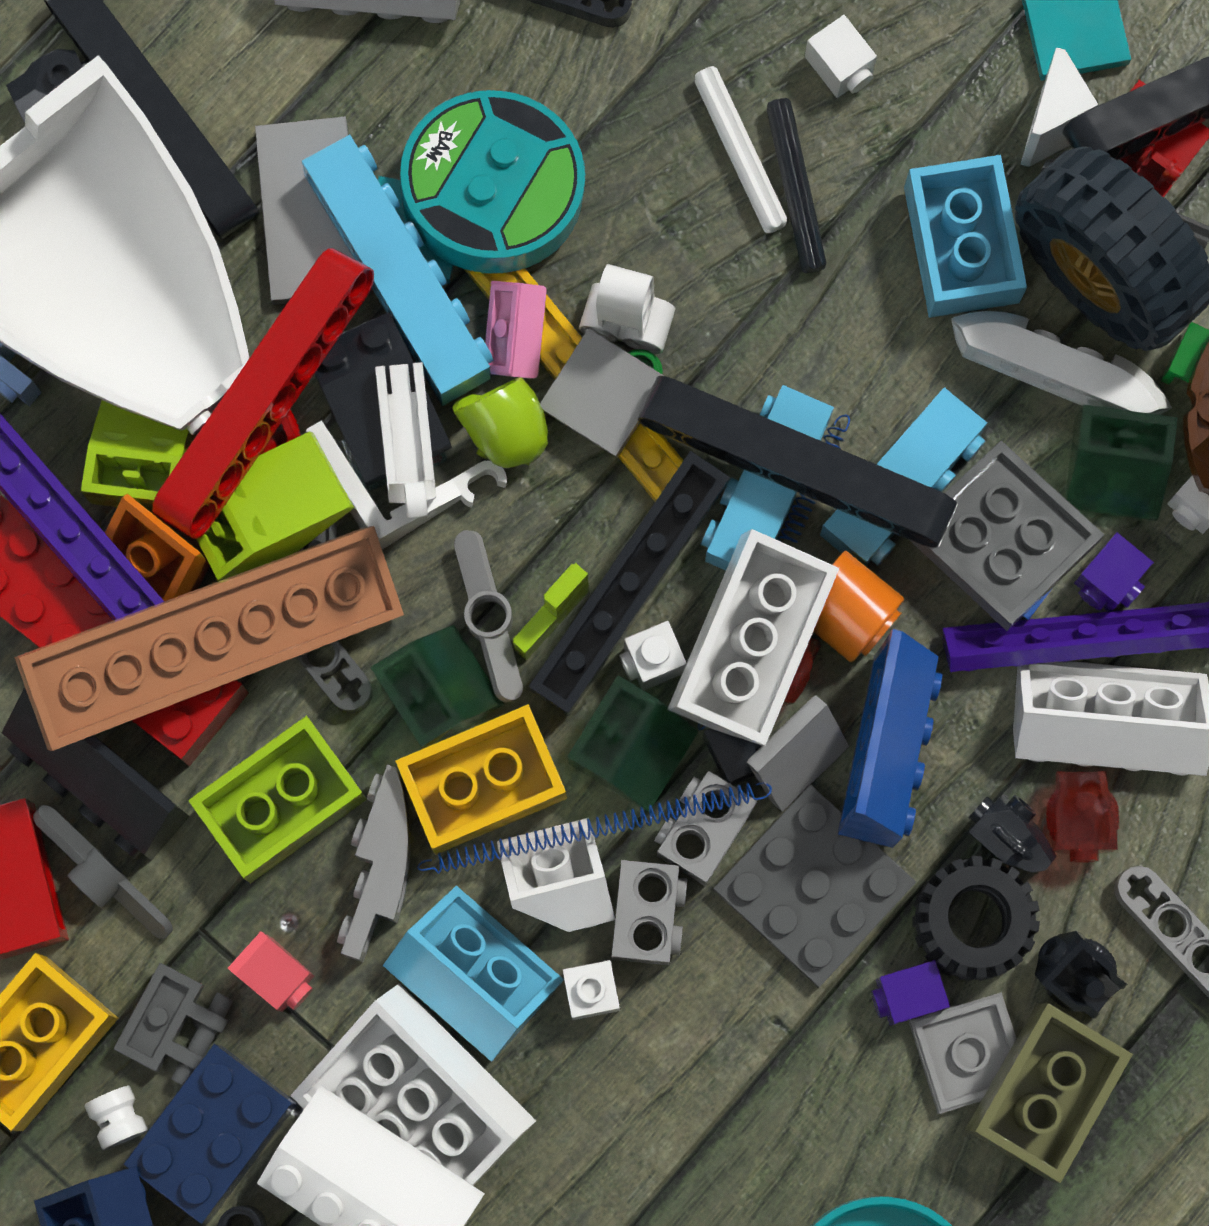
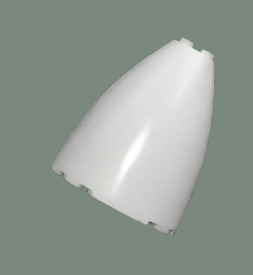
[0,55,249,435]

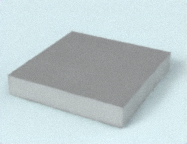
[540,328,664,458]
[747,695,849,812]
[909,992,1016,1114]

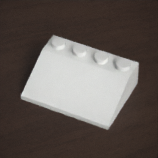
[290,983,536,1186]

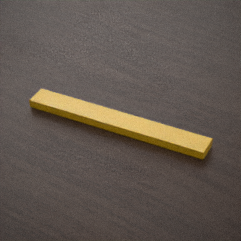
[464,268,684,502]

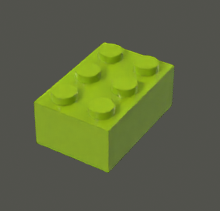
[188,715,367,884]

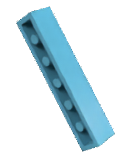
[302,134,494,406]

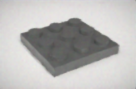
[910,441,1104,631]
[713,784,916,988]

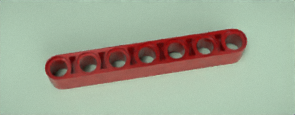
[152,248,374,539]

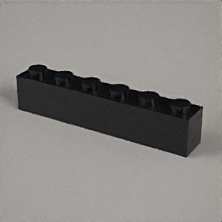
[529,451,730,717]

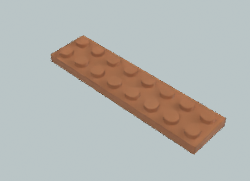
[14,526,404,751]

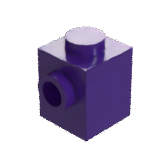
[1074,532,1154,612]

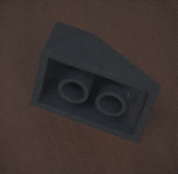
[314,312,452,487]

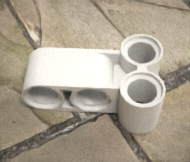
[579,264,675,354]

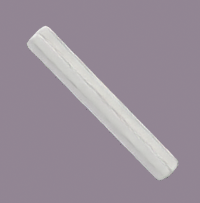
[695,66,787,233]

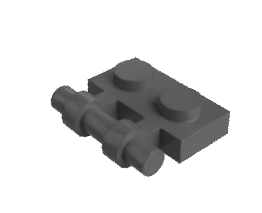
[114,963,234,1085]

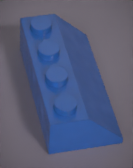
[837,629,942,848]

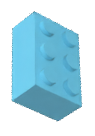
[904,155,1027,318]

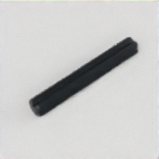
[767,98,827,273]

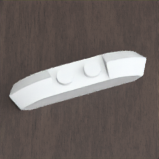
[951,311,1172,427]

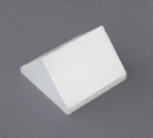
[1021,47,1098,167]

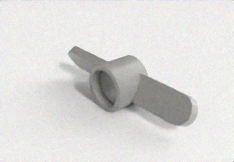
[454,530,523,702]

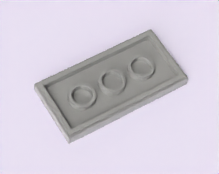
[255,116,354,305]

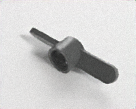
[33,805,173,939]

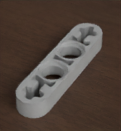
[1114,866,1209,998]

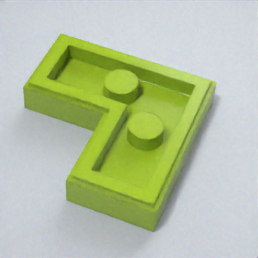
[513,563,589,661]

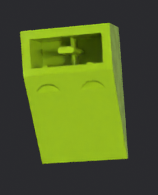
[81,400,195,511]
[196,431,354,581]

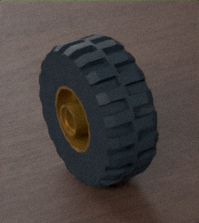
[1014,147,1209,351]

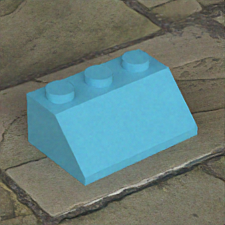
[383,885,564,1062]

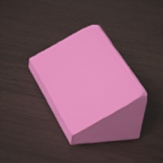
[485,281,547,378]

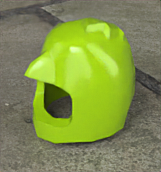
[452,377,548,468]

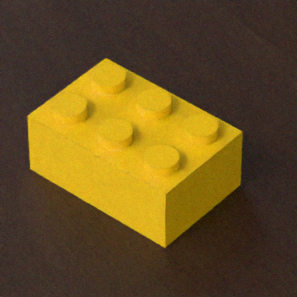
[395,704,567,855]
[0,953,119,1131]

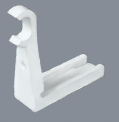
[375,362,436,518]
[306,420,507,549]

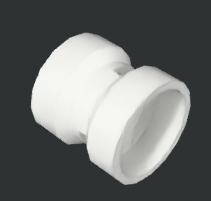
[84,1085,148,1150]

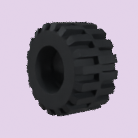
[912,856,1040,981]

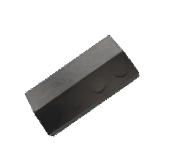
[1,688,190,860]

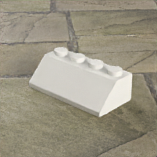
[668,529,839,746]
[1013,661,1209,776]
[257,1086,485,1226]

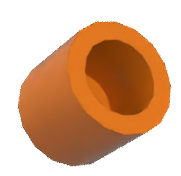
[813,550,904,662]

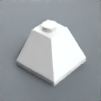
[497,818,615,932]

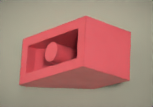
[228,931,314,1012]

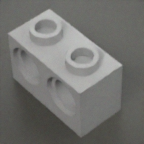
[654,771,757,886]
[612,860,687,965]

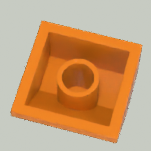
[105,494,210,602]

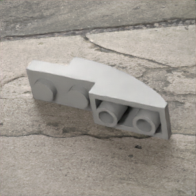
[337,765,411,962]

